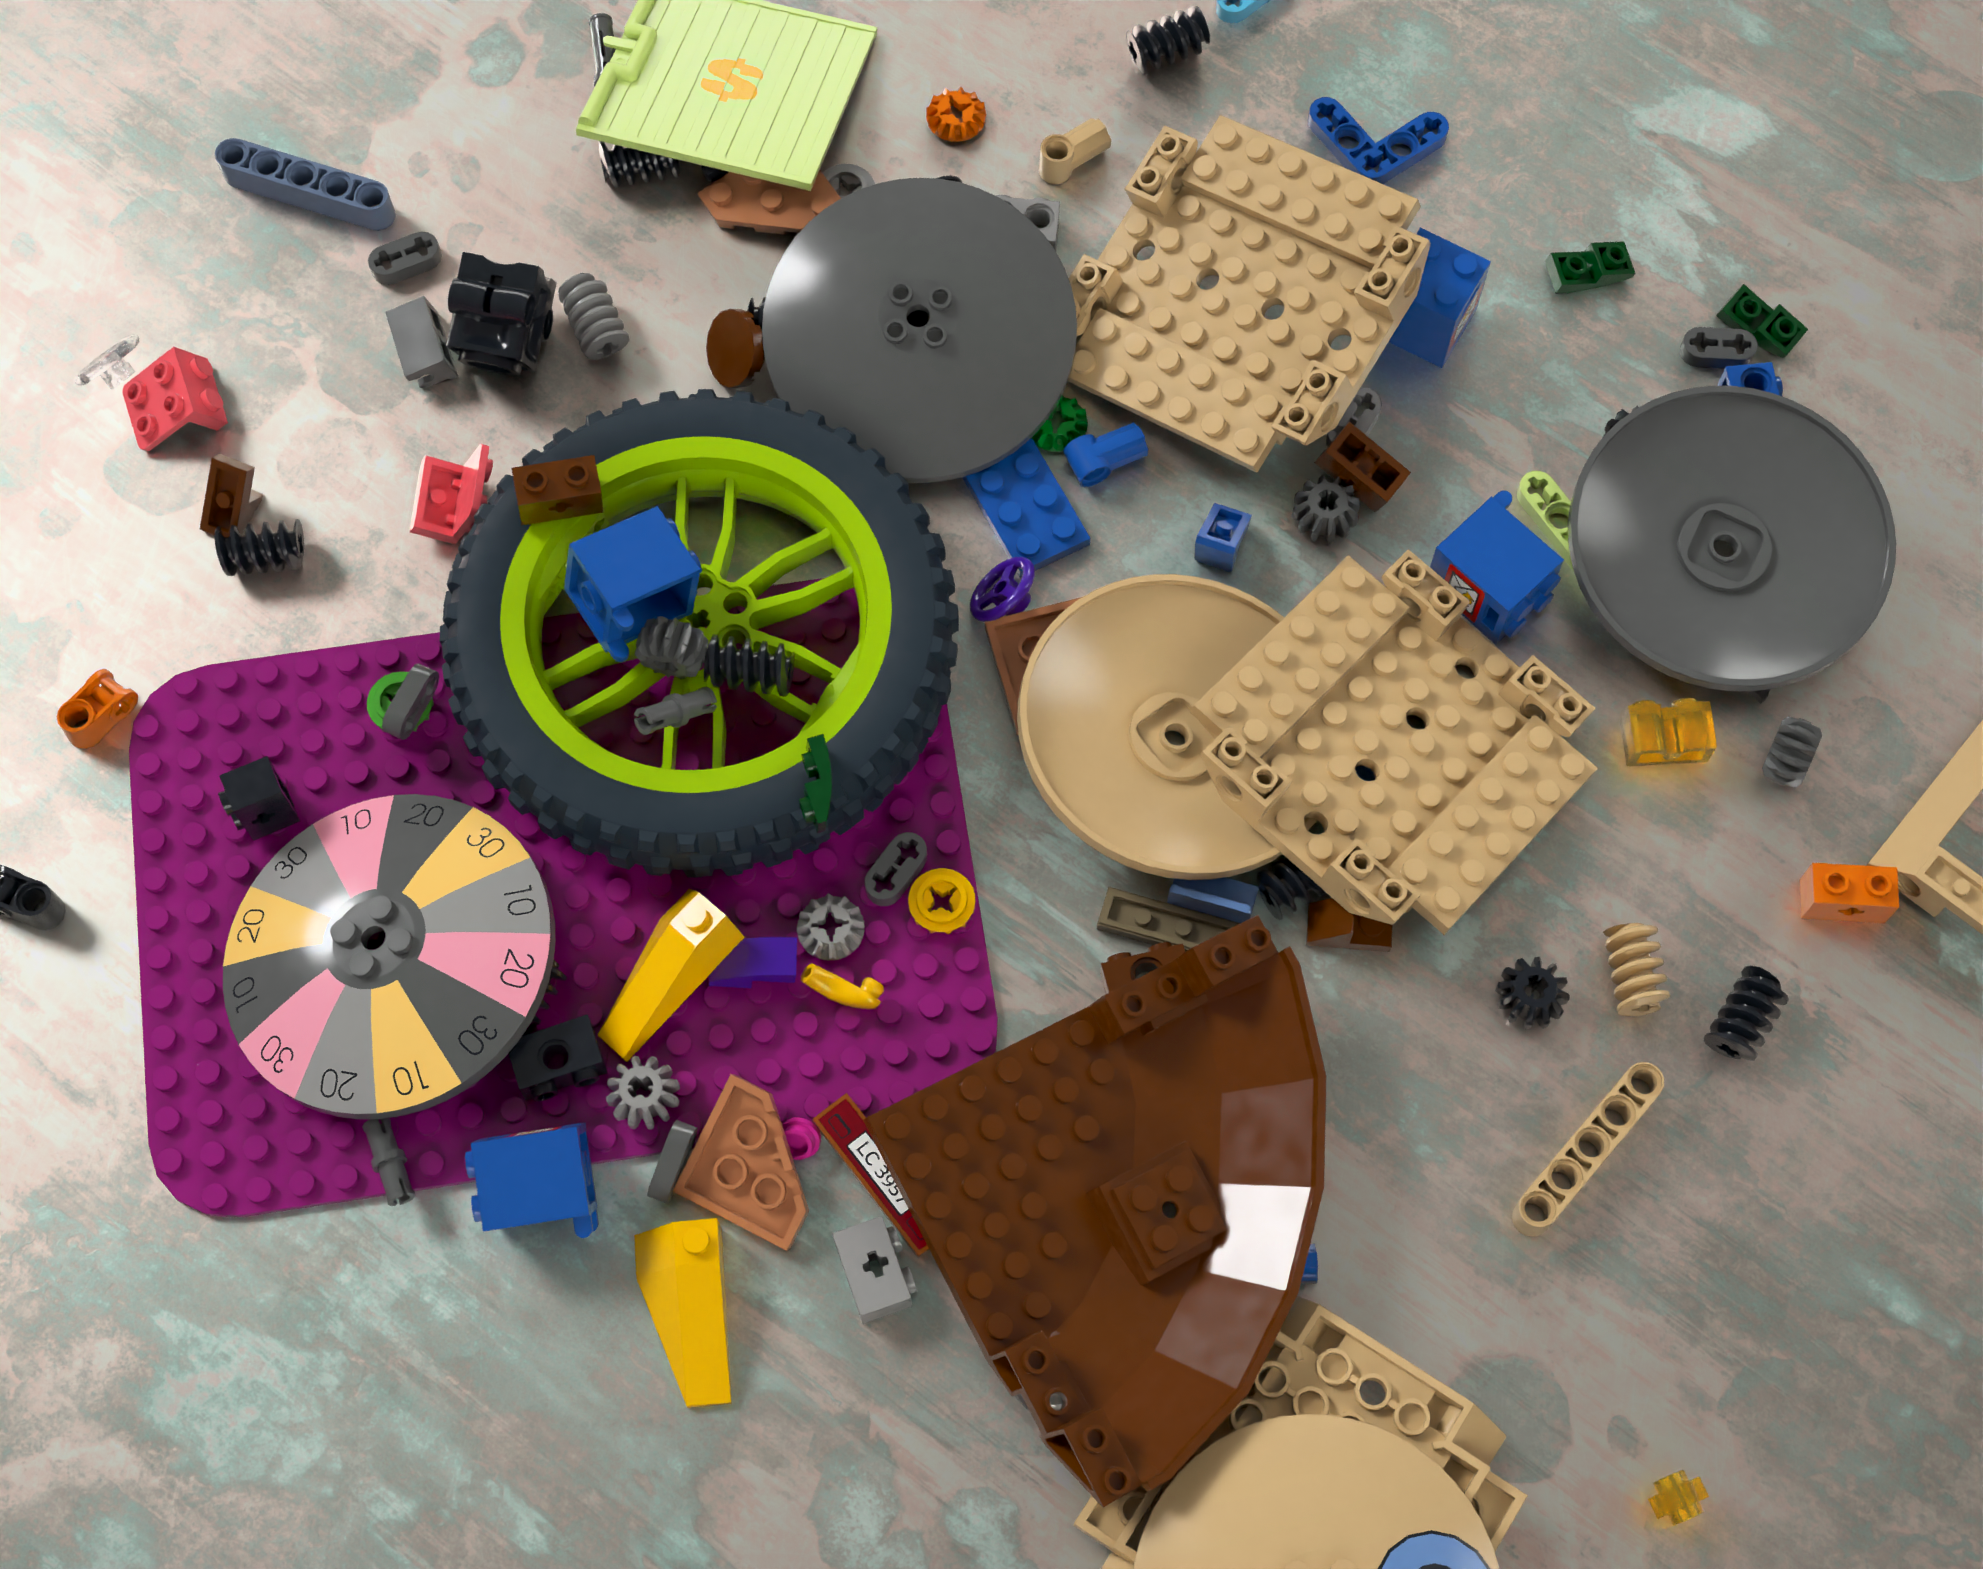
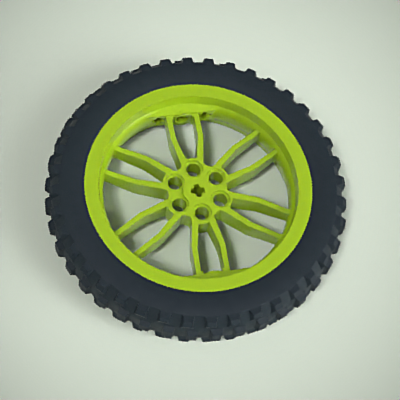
[439,389,959,878]

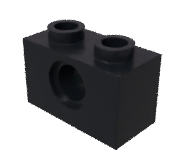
[508,1014,608,1101]

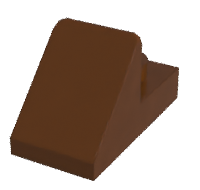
[200,454,263,537]
[1306,898,1393,952]

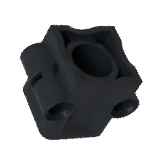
[446,252,557,376]

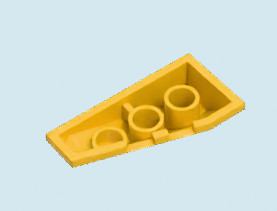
[598,889,745,1062]
[634,1218,732,1408]

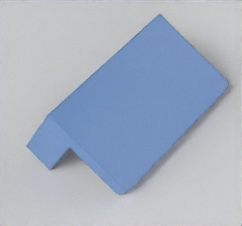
[1167,877,1259,923]

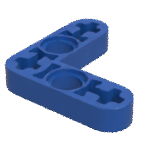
[1308,97,1449,184]

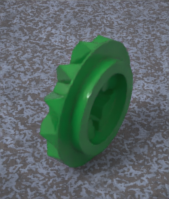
[1032,395,1088,452]

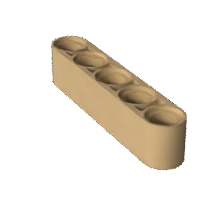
[1512,1062,1664,1237]

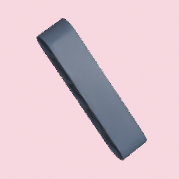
[215,138,396,231]

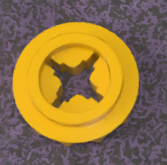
[908,868,975,934]

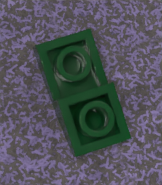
[1544,241,1636,294]
[1716,284,1808,358]
[799,734,832,833]

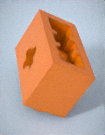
[1800,863,1899,923]

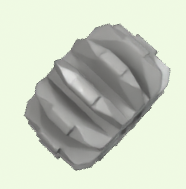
[606,1056,680,1130]

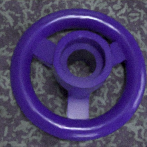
[970,557,1035,622]

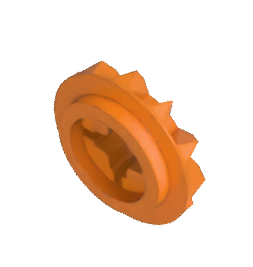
[926,87,986,142]

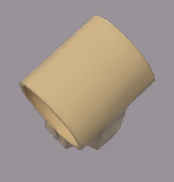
[1038,118,1111,184]

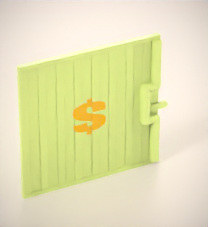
[576,0,877,191]

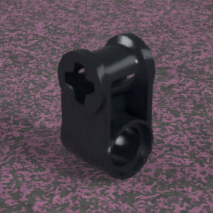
[0,865,66,930]

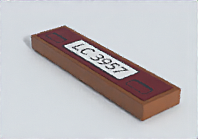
[812,1093,929,1258]

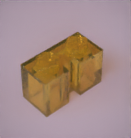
[1620,698,1717,766]

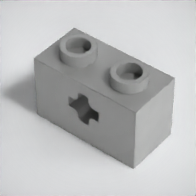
[832,1216,917,1324]

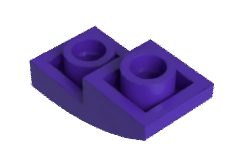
[709,937,797,988]

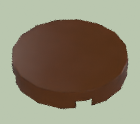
[706,309,765,388]

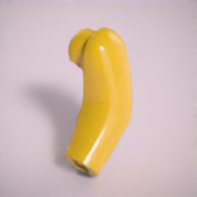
[801,963,884,1009]

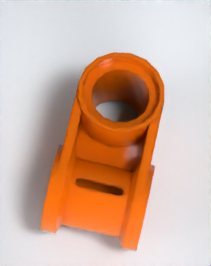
[57,669,138,749]

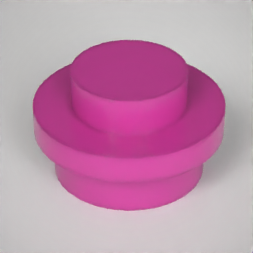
[782,1117,821,1160]

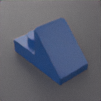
[1194,503,1252,572]

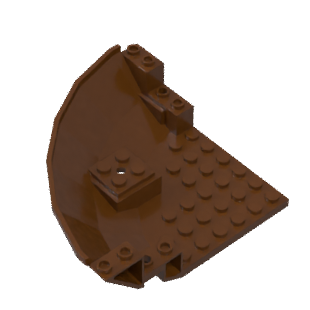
[863,915,1327,1507]

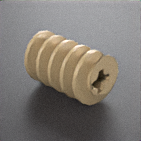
[1603,923,1670,1016]

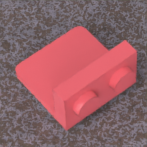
[122,347,228,451]
[410,444,493,545]

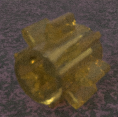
[1648,1470,1709,1526]

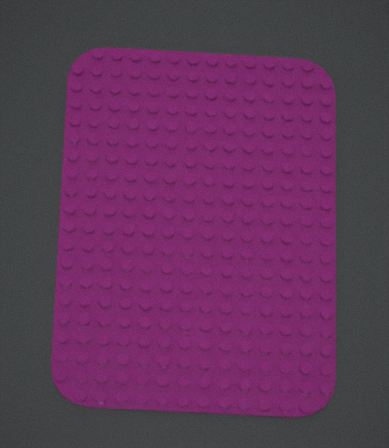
[129,578,998,1217]

